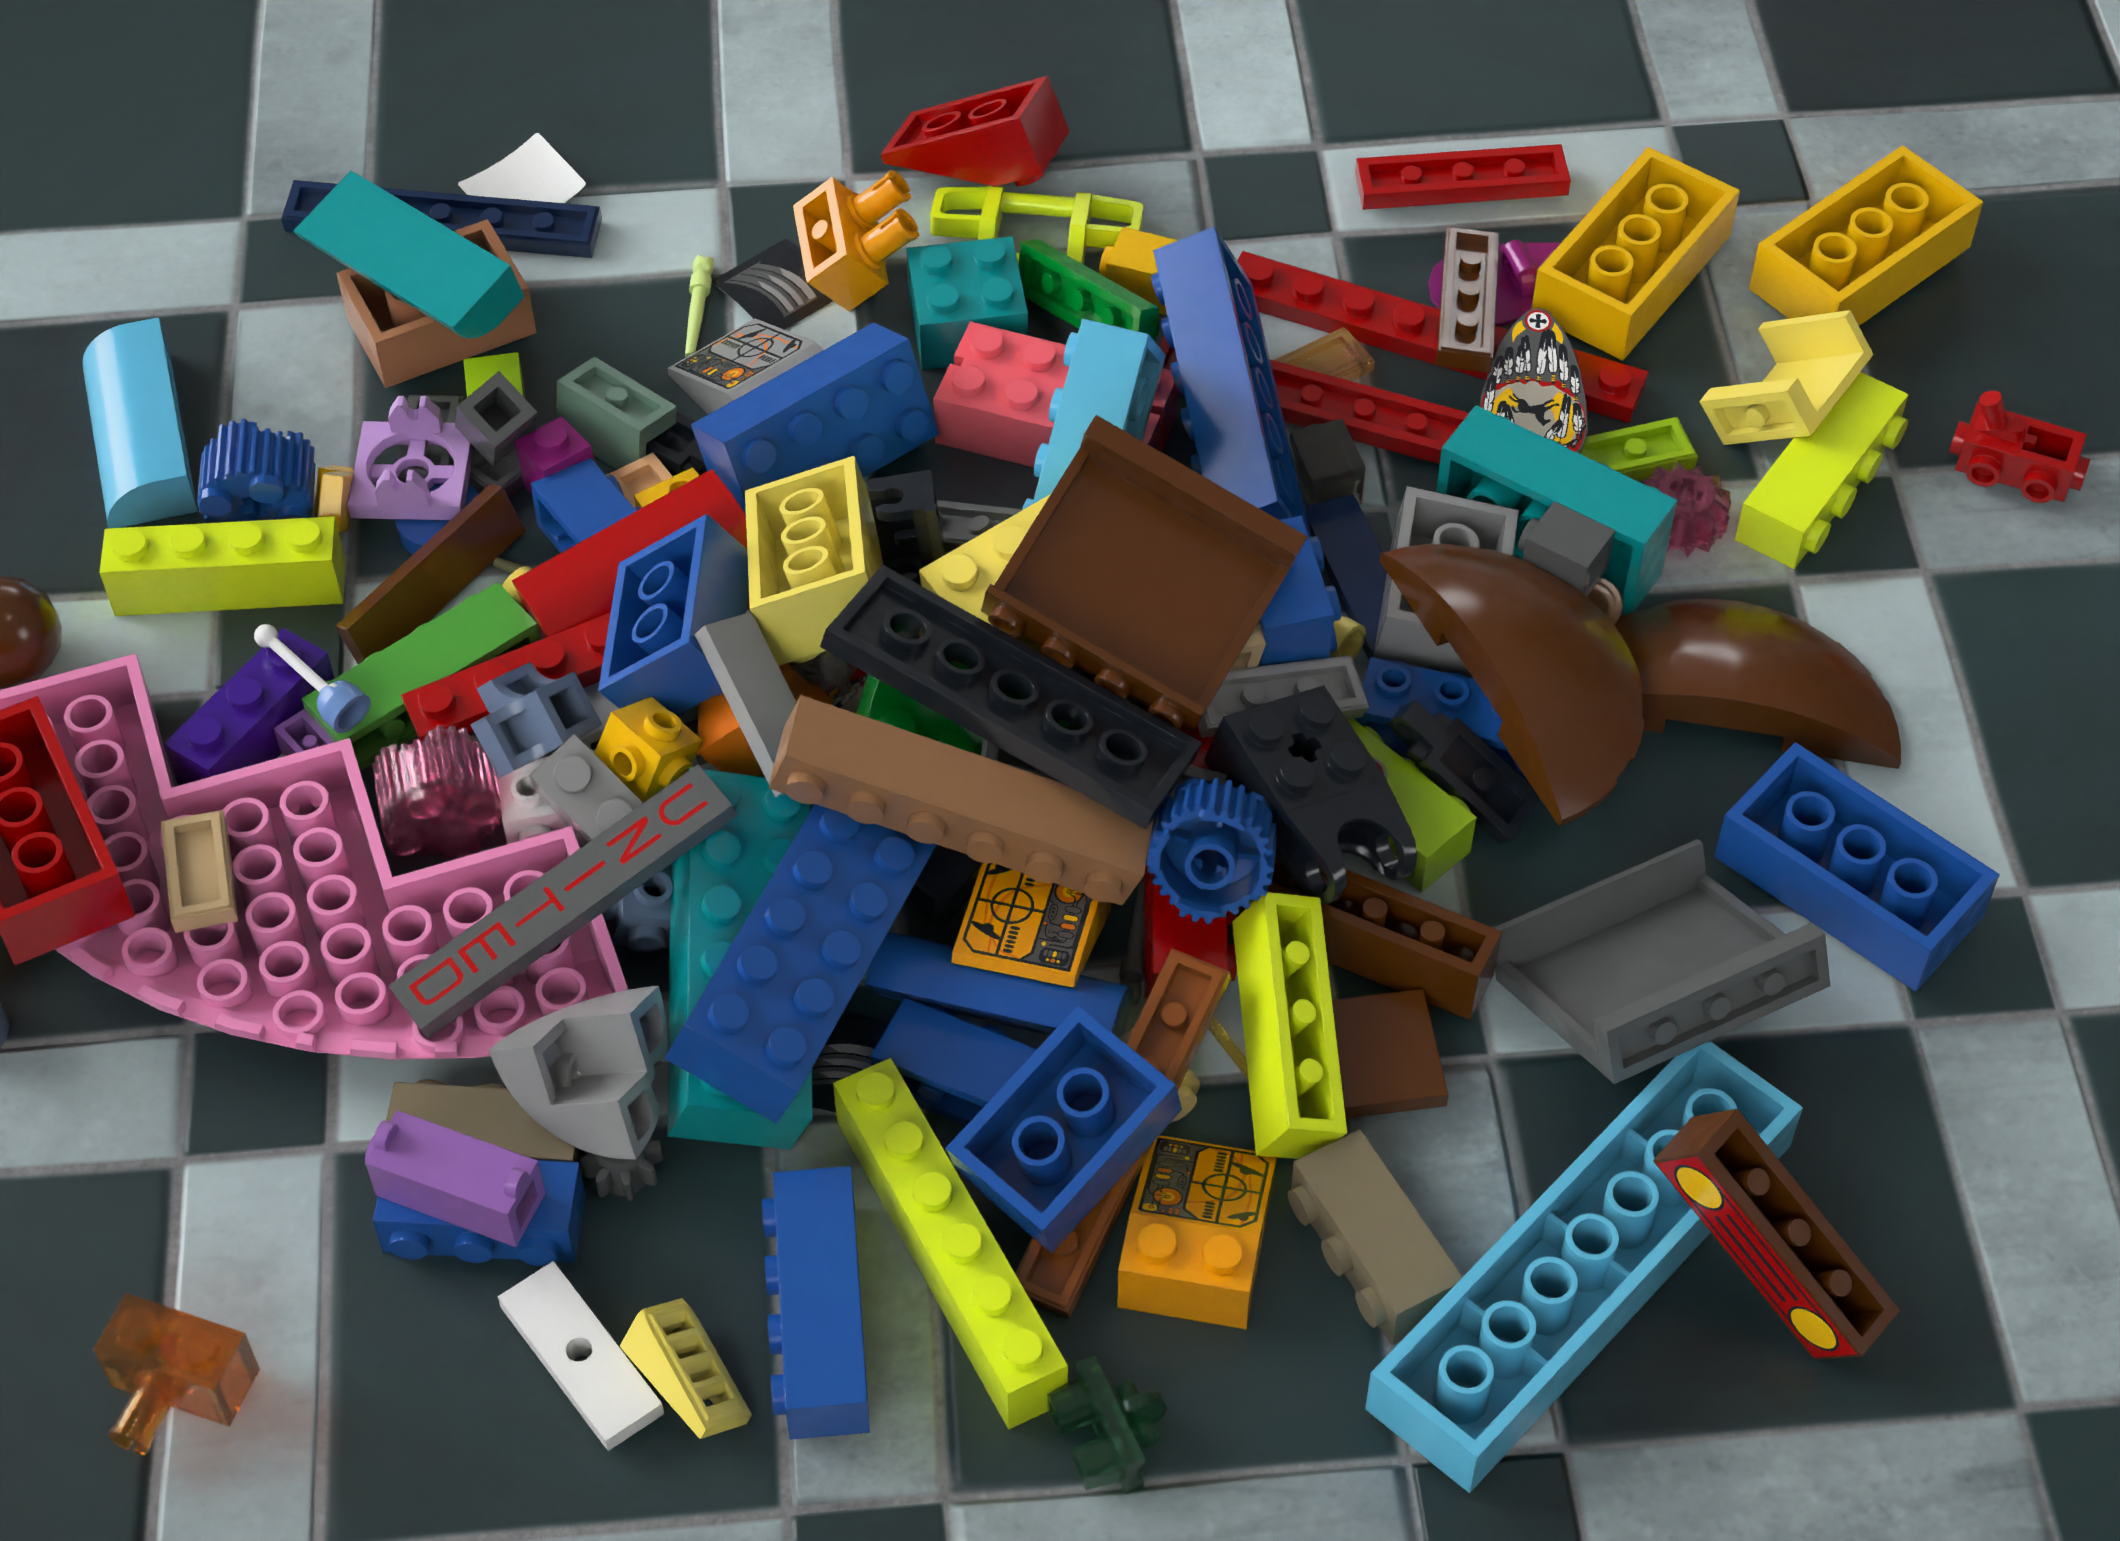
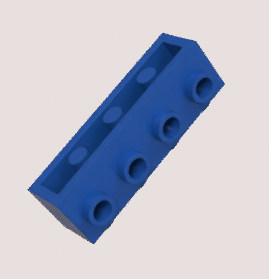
[1355,657,1530,784]
[762,1166,870,1440]

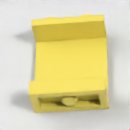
[1699,310,1874,445]

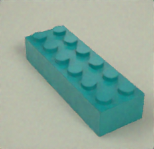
[667,767,813,1150]

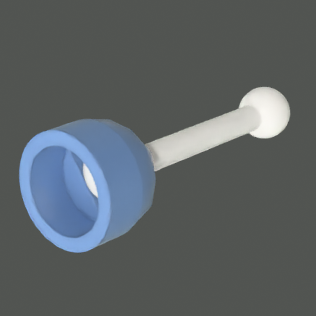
[254,624,371,733]

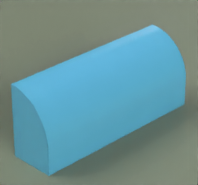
[82,317,198,529]

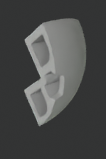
[489,986,668,1160]

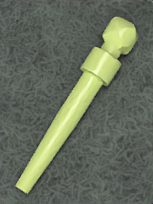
[685,255,714,357]

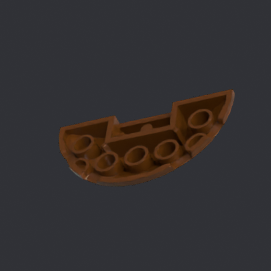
[1379,544,1645,827]
[1614,599,1901,769]

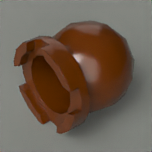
[0,576,62,689]

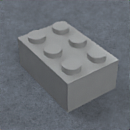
[1373,486,1519,678]

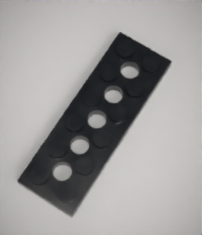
[820,565,1203,829]

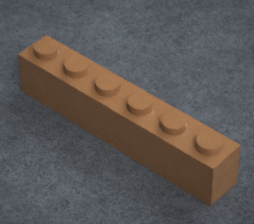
[768,695,1154,906]

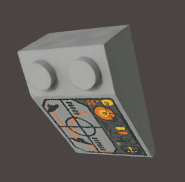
[668,318,824,414]

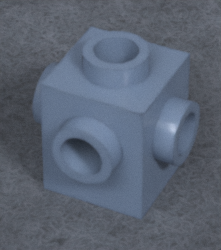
[602,865,673,952]

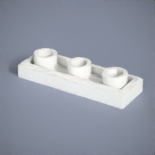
[498,1261,664,1451]

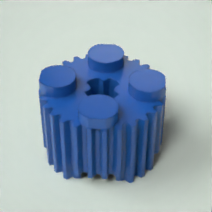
[197,418,316,523]
[1147,778,1277,924]

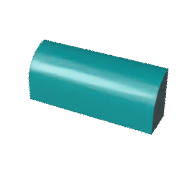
[294,170,525,339]

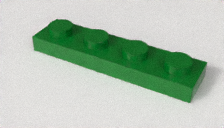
[1018,239,1159,342]

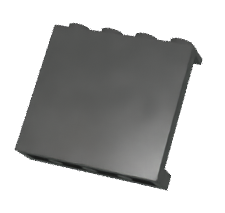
[1494,839,1831,1084]

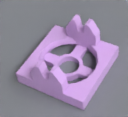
[347,396,474,520]

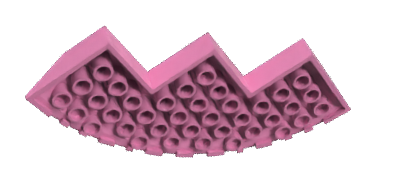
[0,653,628,1060]

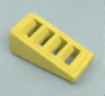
[620,1298,752,1439]

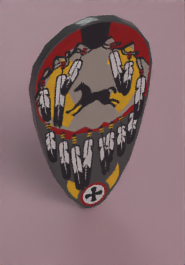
[1479,308,1588,454]

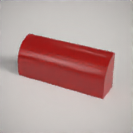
[512,469,747,639]

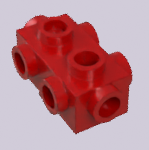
[1949,391,2091,503]

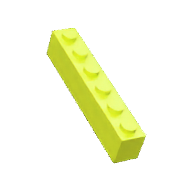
[833,1058,1068,1430]

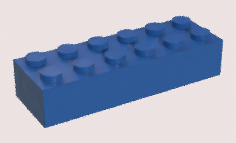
[1151,226,1311,537]
[664,804,937,1124]

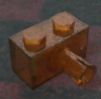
[93,1293,260,1455]

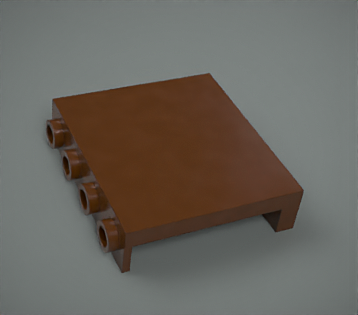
[981,415,1308,734]

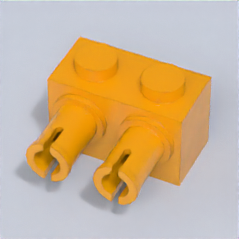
[793,170,919,312]

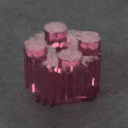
[372,725,502,860]

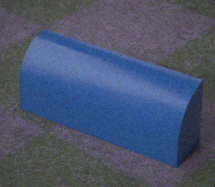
[865,931,1134,1038]

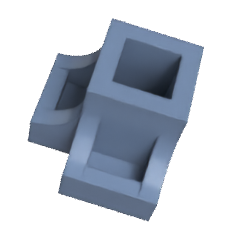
[471,662,602,778]

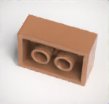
[336,219,536,388]

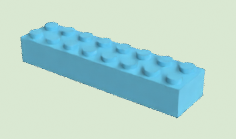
[1365,1041,1803,1493]

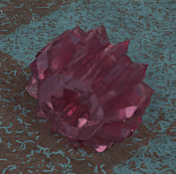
[1642,461,1731,558]

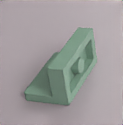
[556,357,677,469]

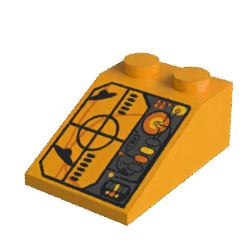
[951,863,1112,988]
[1117,1135,1277,1330]

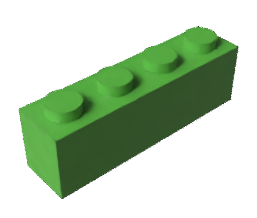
[301,582,540,771]

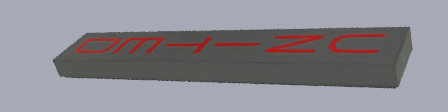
[388,764,738,1039]

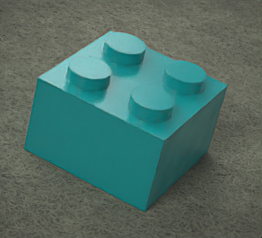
[906,236,1028,370]

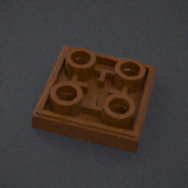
[1332,989,1449,1119]

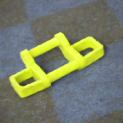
[930,185,1143,265]

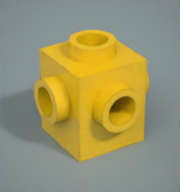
[594,697,702,802]

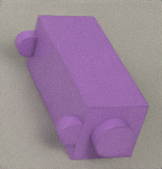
[365,1110,546,1247]

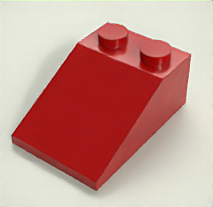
[880,76,1070,187]

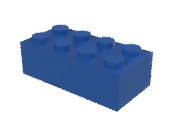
[691,322,939,515]
[1714,742,2000,992]

